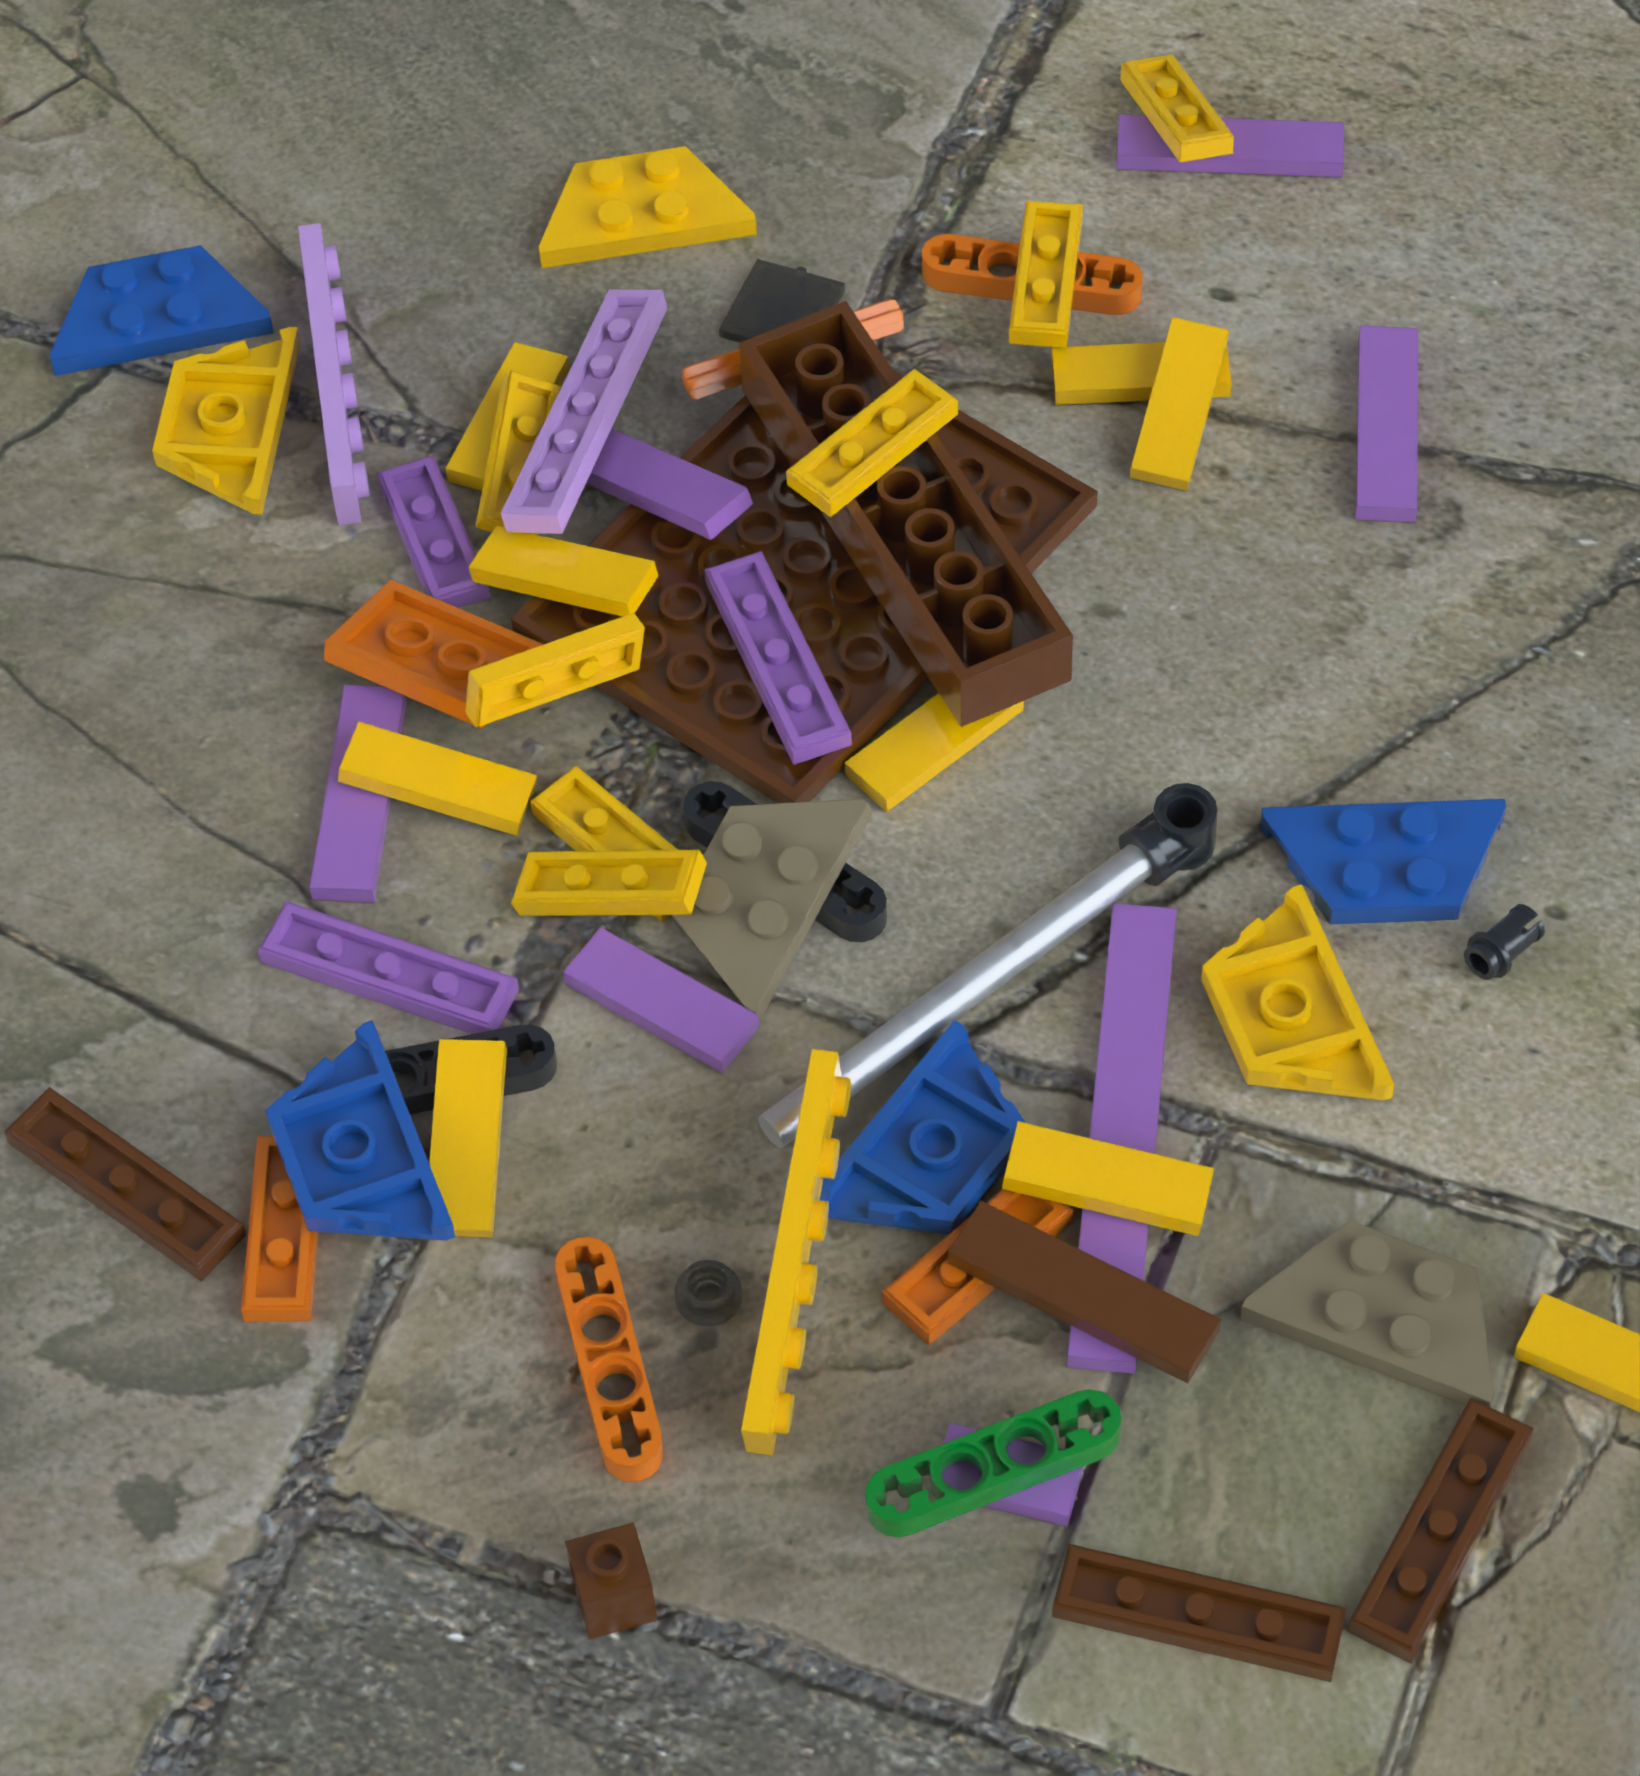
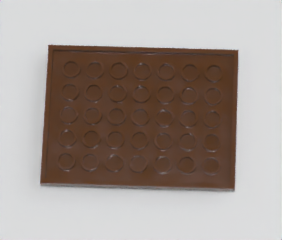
[511,372,1098,803]

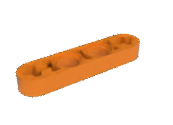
[922,234,1143,315]
[555,1236,664,1482]

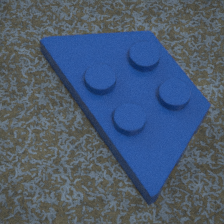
[50,245,274,376]
[1260,799,1506,925]
[265,1020,455,1241]
[820,1020,1026,1234]

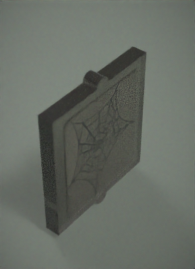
[719,259,845,343]

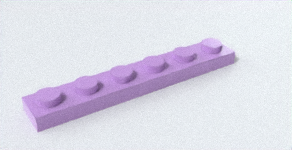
[298,223,370,526]
[500,289,668,534]

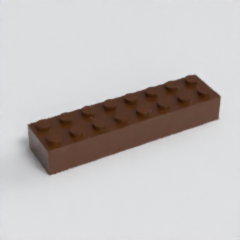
[739,301,1073,727]

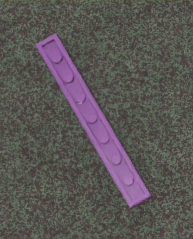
[1067,903,1177,1374]

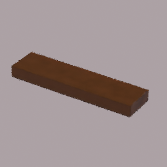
[4,1087,246,1282]
[948,1201,1221,1384]
[1347,1398,1534,1664]
[1052,1544,1347,1682]

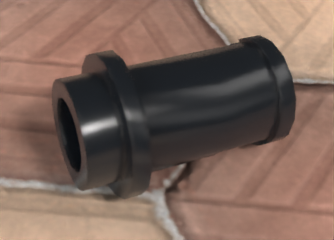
[1464,904,1545,980]

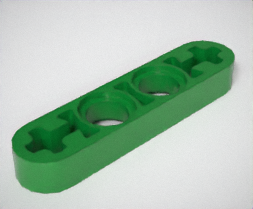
[865,1389,1122,1538]

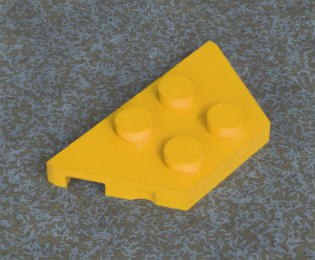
[538,146,757,269]
[152,327,301,515]
[1201,884,1395,1101]

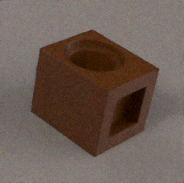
[565,1522,657,1640]

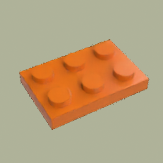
[324,579,544,729]

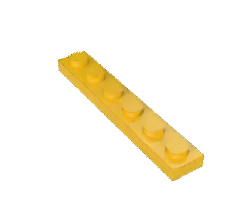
[741,1049,851,1456]

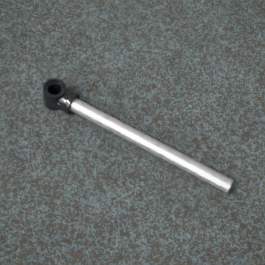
[758,783,1218,1148]

